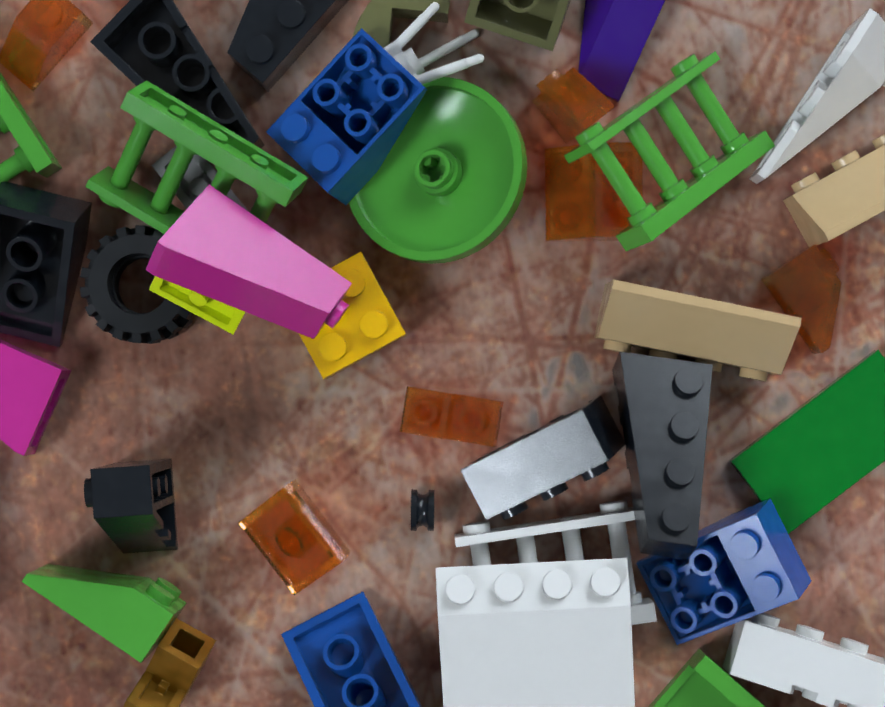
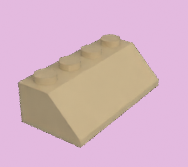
[783,134,885,248]
[594,279,802,382]

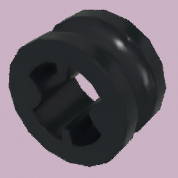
[411,489,435,531]

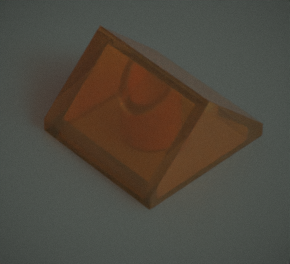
[238,479,351,595]

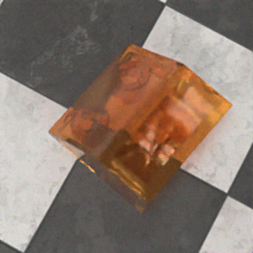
[545,142,643,242]

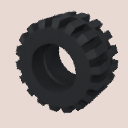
[80,225,194,344]

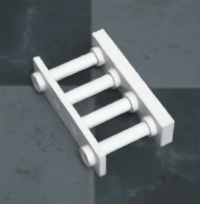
[454,500,657,625]

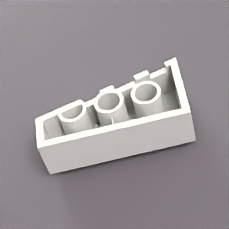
[723,613,885,707]

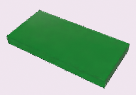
[729,350,885,534]

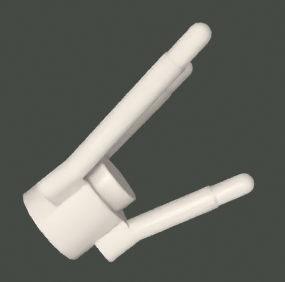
[384,2,484,85]

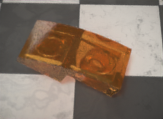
[400,386,504,447]

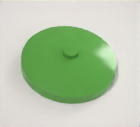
[349,77,527,264]

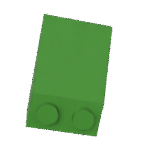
[22,564,187,663]

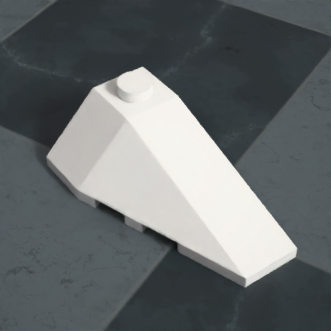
[750,9,885,184]

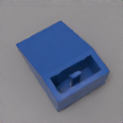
[266,28,427,205]
[636,498,812,645]

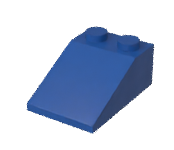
[281,592,422,707]

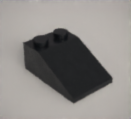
[0,182,92,347]

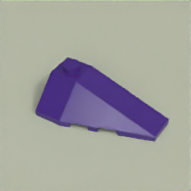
[577,0,665,102]

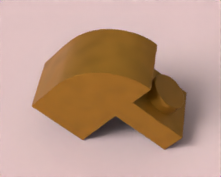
[123,618,217,707]

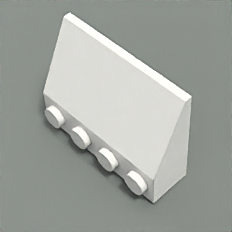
[436,558,635,707]

